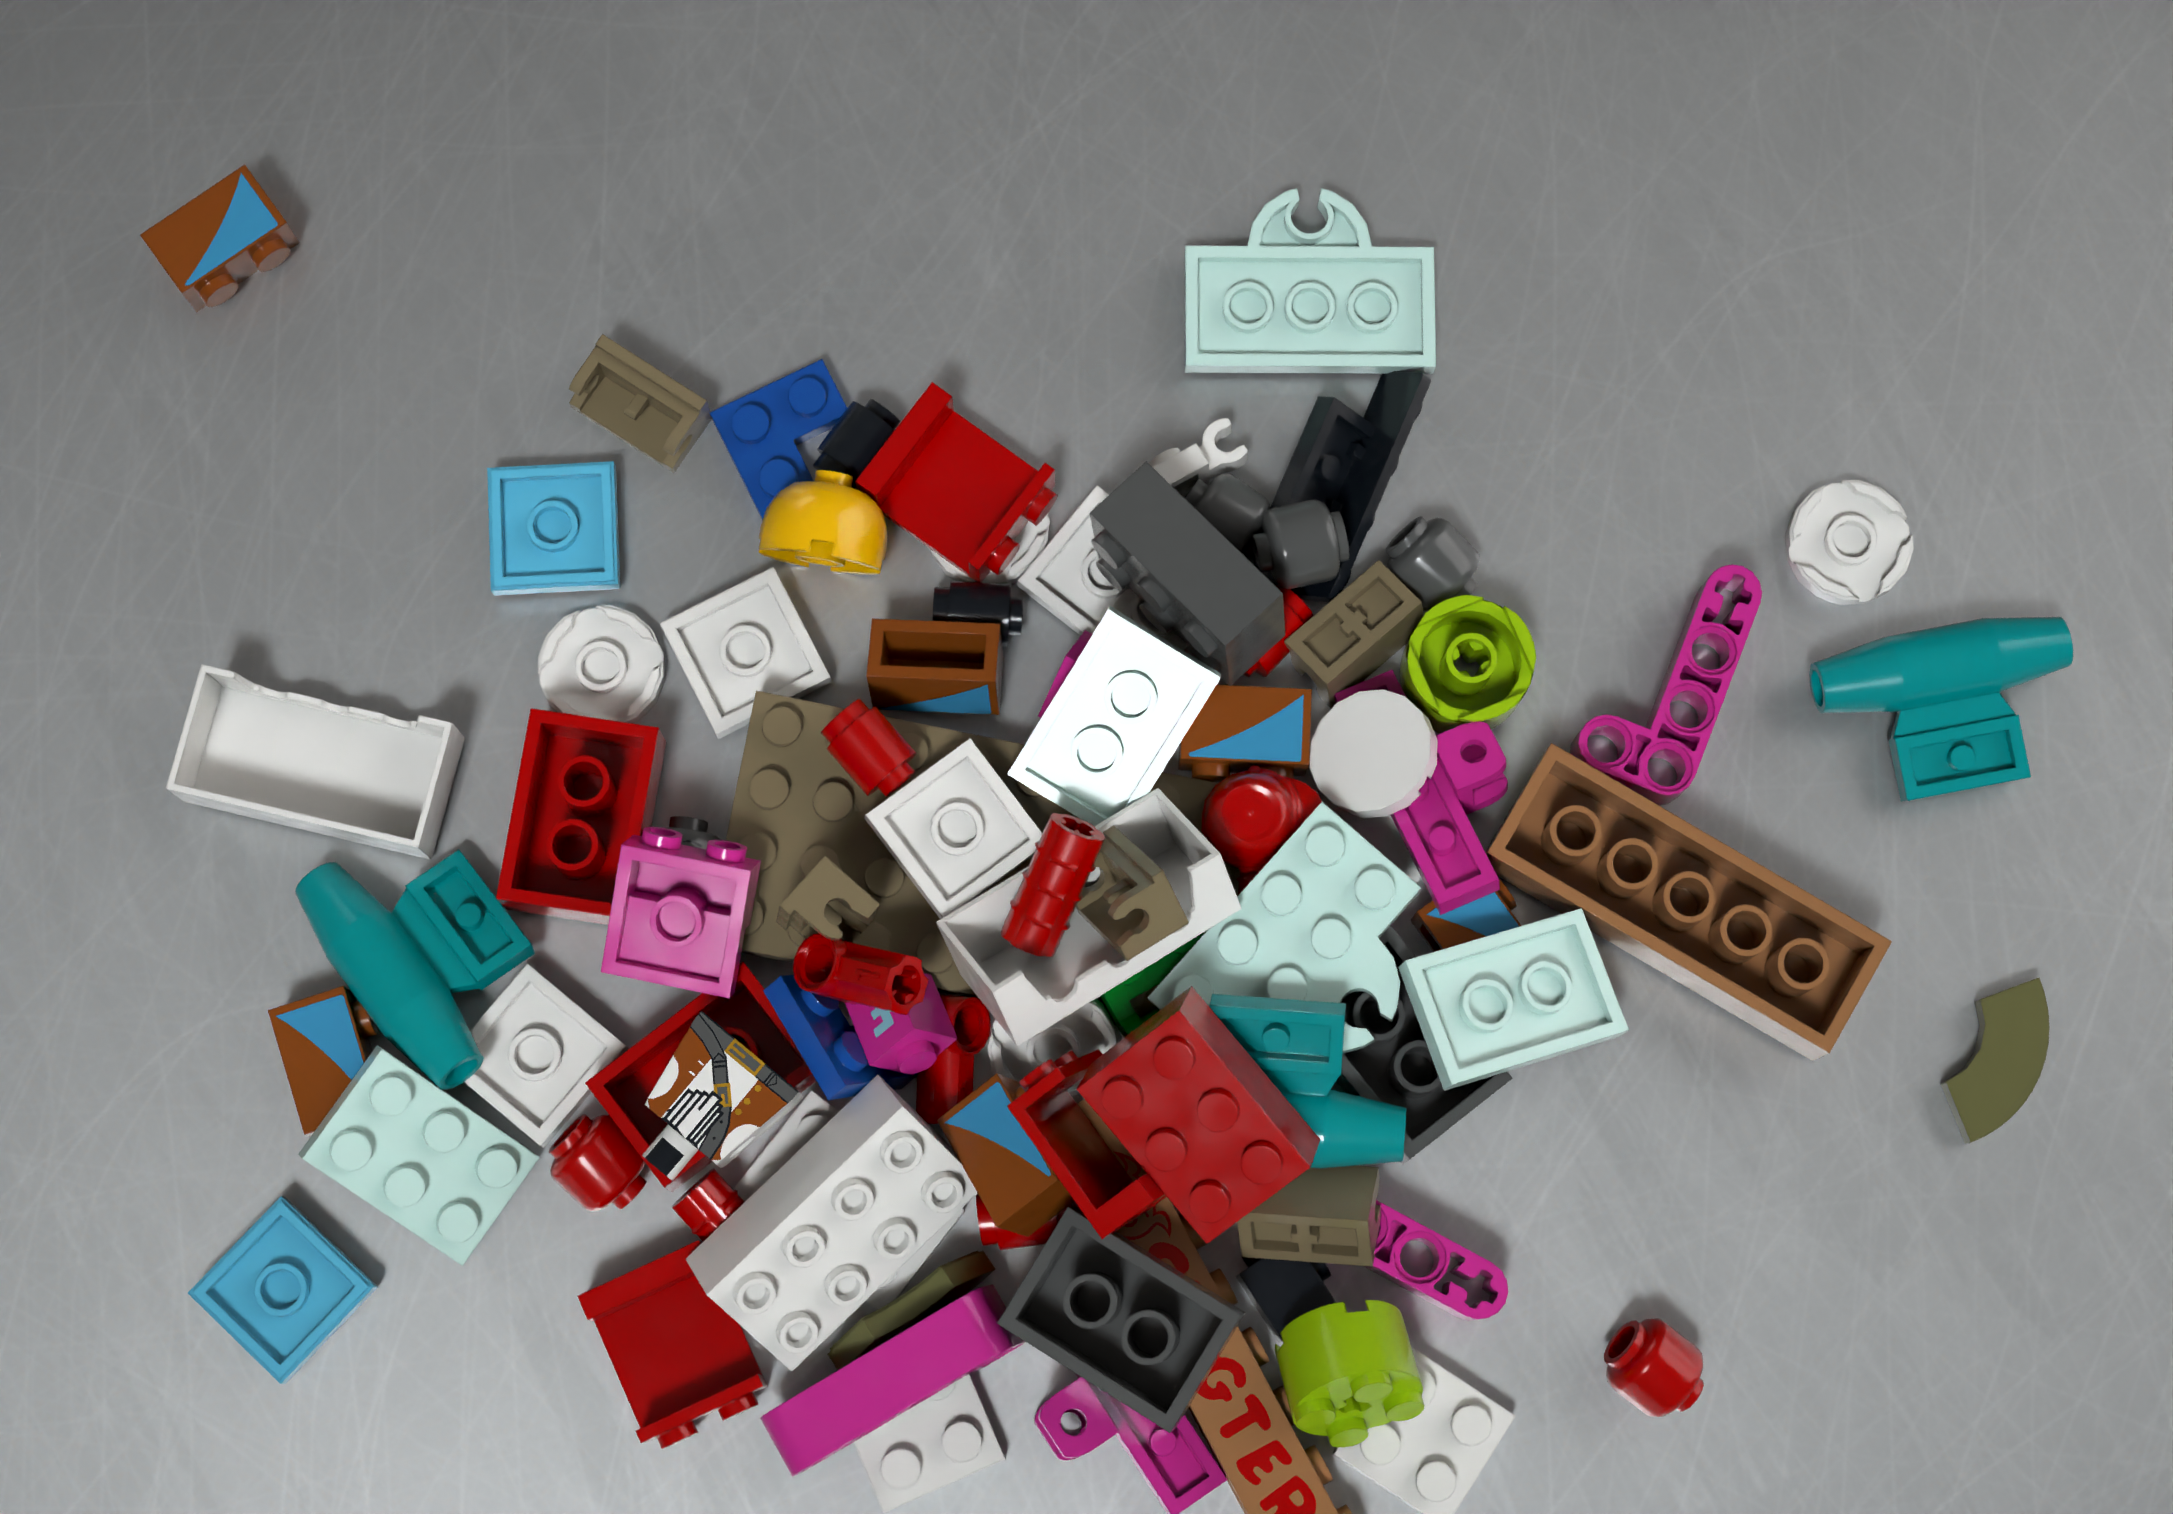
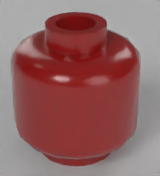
[549,1114,647,1211]
[1604,1318,1704,1417]

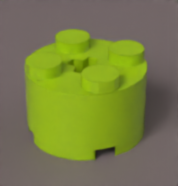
[1400,595,1536,734]
[1275,1300,1425,1447]

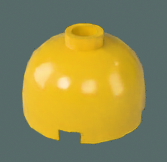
[759,470,887,575]

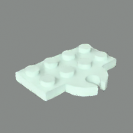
[1184,188,1436,374]
[1148,802,1421,1053]

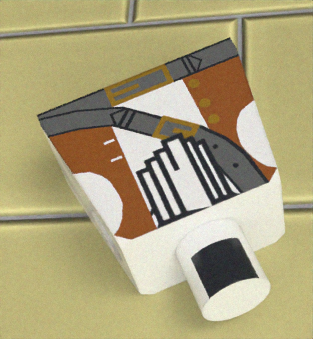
[642,1011,803,1181]

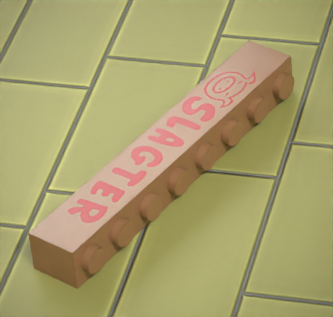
[1077,1099,1352,1514]

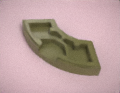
[1940,978,2050,1144]
[827,1250,995,1370]

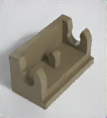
[569,334,712,473]
[1284,560,1423,709]
[1076,825,1189,961]
[776,855,880,940]
[1237,1166,1381,1267]

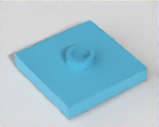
[487,461,620,596]
[188,1196,378,1384]

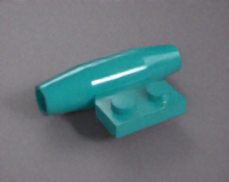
[1809,617,2073,802]
[295,850,535,1090]
[1210,994,1407,1169]

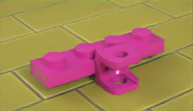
[1334,670,1508,915]
[1034,1373,1227,1514]

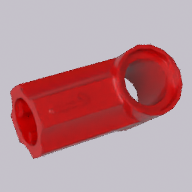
[793,934,929,1015]
[916,995,991,1124]

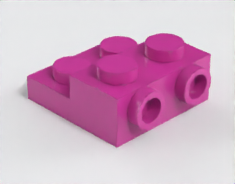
[601,827,761,998]

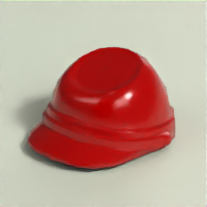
[1202,766,1322,874]

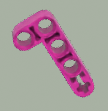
[1569,564,1762,806]
[1364,1200,1508,1321]
[760,1284,1025,1477]

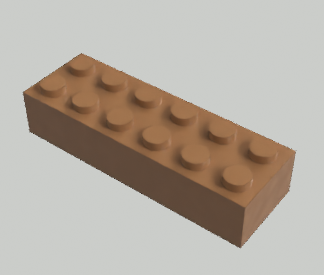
[1485,743,1892,1061]

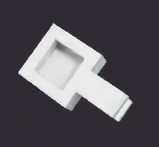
[1149,418,1248,497]

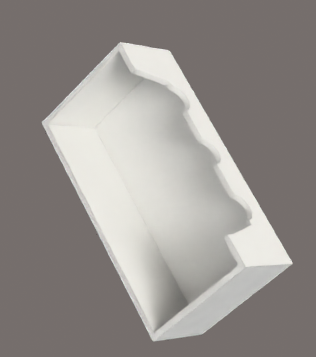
[166,664,465,860]
[936,788,1242,1046]
[686,1075,977,1371]

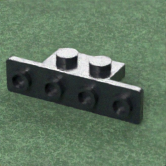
[1270,371,1431,602]

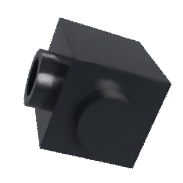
[1235,1256,1337,1342]

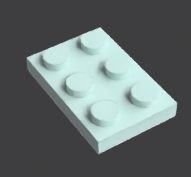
[1007,606,1221,826]
[1398,908,1629,1091]
[298,1045,540,1266]

